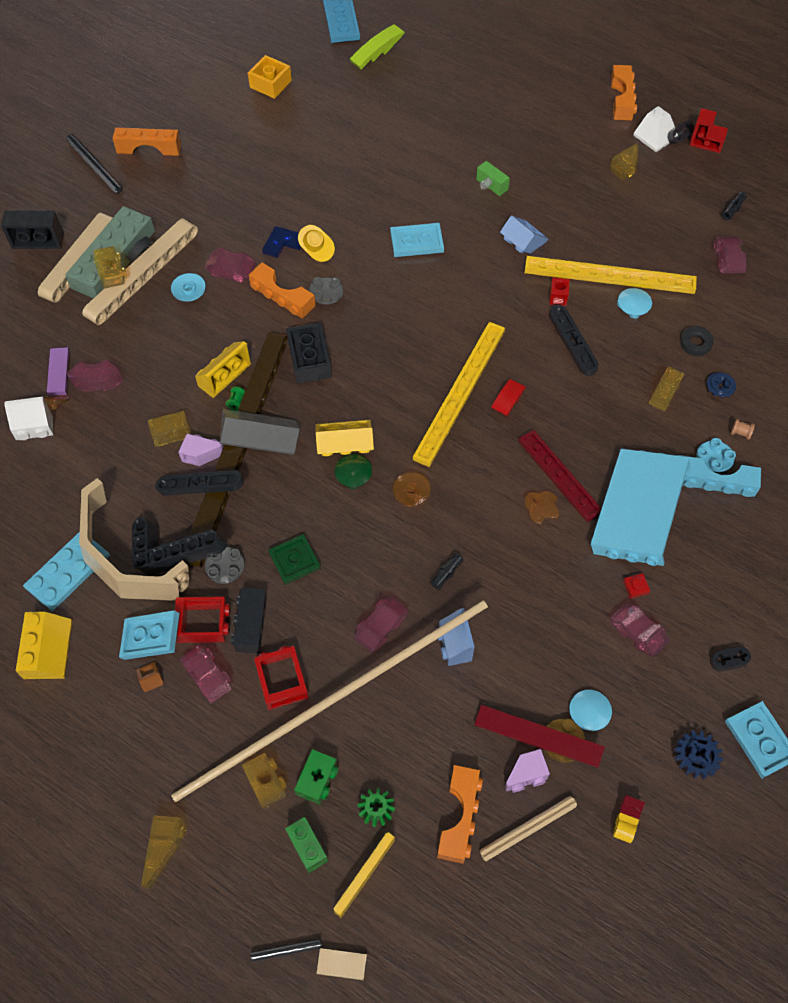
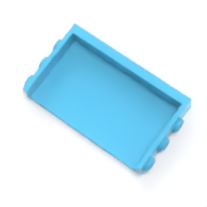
[591,449,691,566]

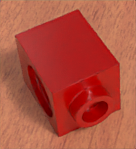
[549,277,570,306]

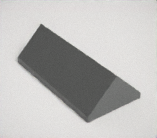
[220,409,300,455]

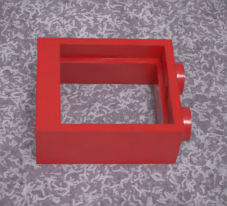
[175,597,230,643]
[254,646,309,710]

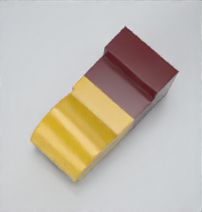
[613,795,645,844]

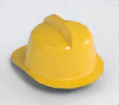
[298,225,335,262]

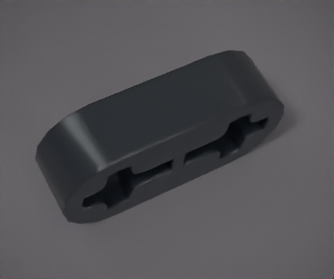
[667,120,694,144]
[710,647,751,672]

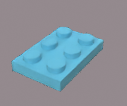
[390,223,444,257]
[119,610,179,660]
[725,701,788,779]

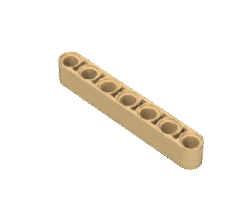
[38,213,113,303]

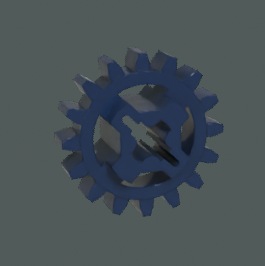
[674,731,723,780]

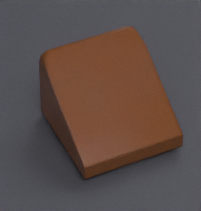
[136,662,163,692]

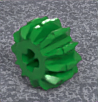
[358,788,395,827]

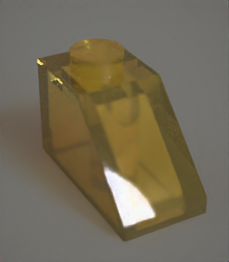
[610,144,638,181]
[649,366,685,412]

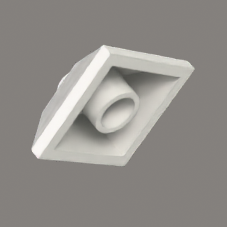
[633,106,678,152]

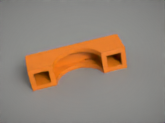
[611,65,637,120]
[113,128,181,156]
[249,262,316,319]
[437,765,483,864]

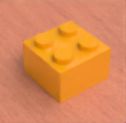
[248,55,292,99]

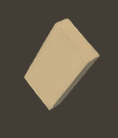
[317,948,367,981]

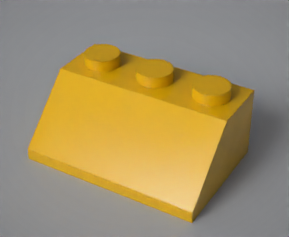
[195,341,251,398]
[316,420,374,456]
[16,612,72,679]

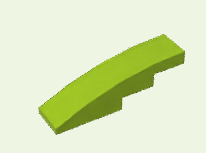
[350,24,405,70]

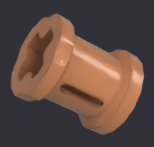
[731,418,755,440]

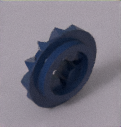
[706,373,736,399]

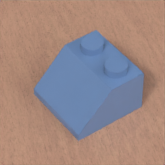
[500,215,549,253]
[438,608,474,666]

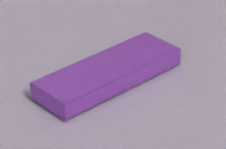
[47,347,70,396]

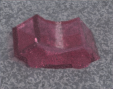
[714,236,746,274]
[204,247,256,282]
[67,359,123,392]
[354,596,409,653]
[609,604,670,657]
[179,645,232,704]

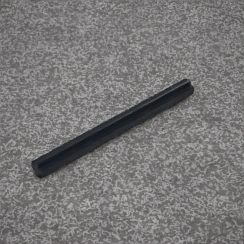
[66,134,123,194]

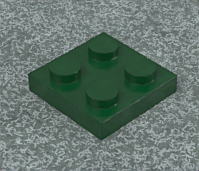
[268,534,321,585]

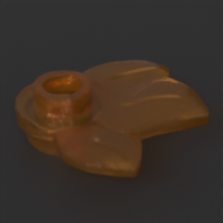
[525,491,559,525]

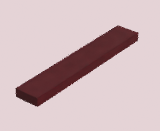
[518,429,602,523]
[474,705,605,769]

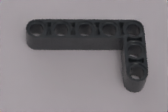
[132,517,227,575]

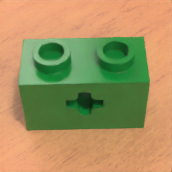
[294,749,339,805]
[285,817,328,873]

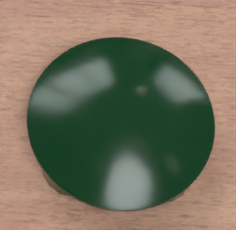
[335,454,372,490]

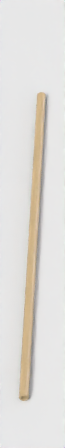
[171,600,488,802]

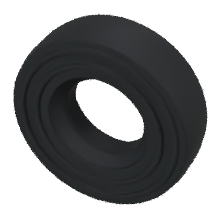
[126,236,153,263]
[680,326,714,356]

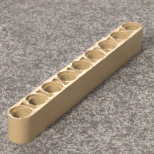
[83,218,198,325]

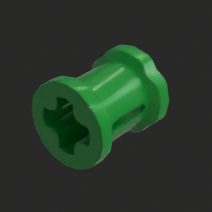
[225,387,245,411]

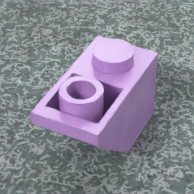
[179,434,223,466]
[505,749,550,793]

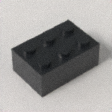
[1,210,64,249]
[286,323,332,384]

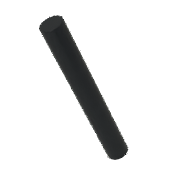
[251,938,322,962]

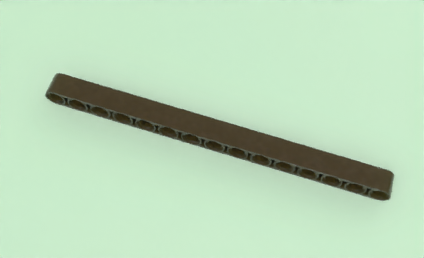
[187,332,287,568]

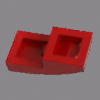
[491,379,526,417]

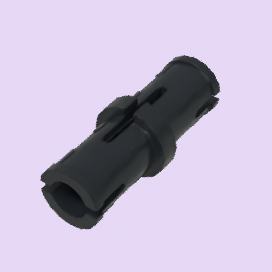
[722,192,747,220]
[430,553,464,590]

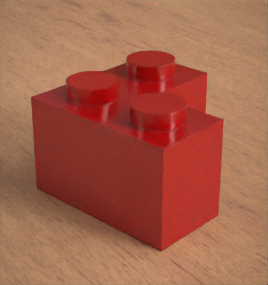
[689,108,728,153]

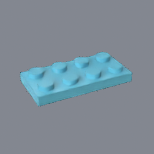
[23,532,110,612]

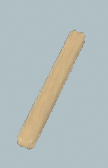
[480,796,577,861]

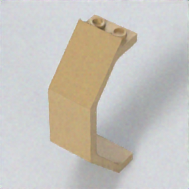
[79,478,189,601]

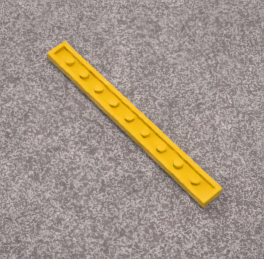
[524,256,697,294]
[413,322,505,467]

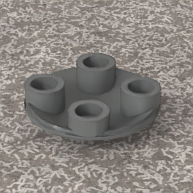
[309,277,343,304]
[205,547,244,584]

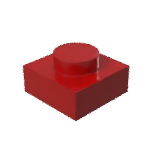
[623,573,650,599]

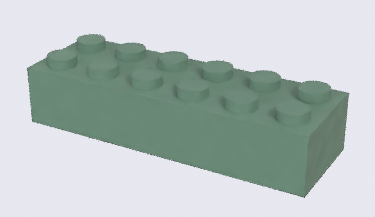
[65,206,155,298]

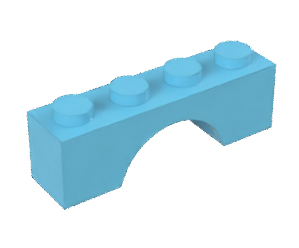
[683,456,761,497]

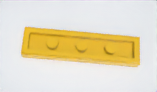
[334,832,395,918]

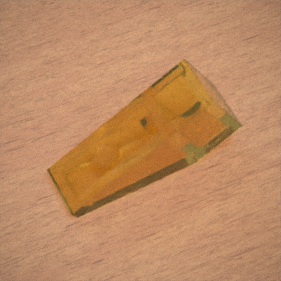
[141,815,186,890]

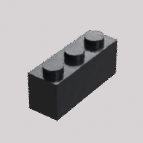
[231,588,267,654]

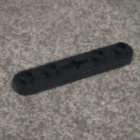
[549,305,599,376]
[155,470,244,496]

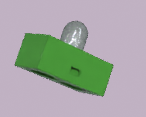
[476,161,510,196]

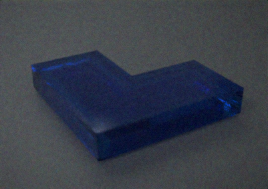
[262,226,301,258]

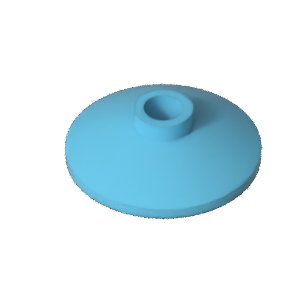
[171,273,206,302]

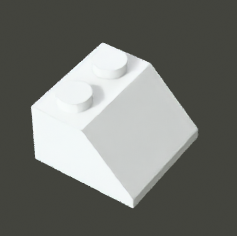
[5,397,53,440]

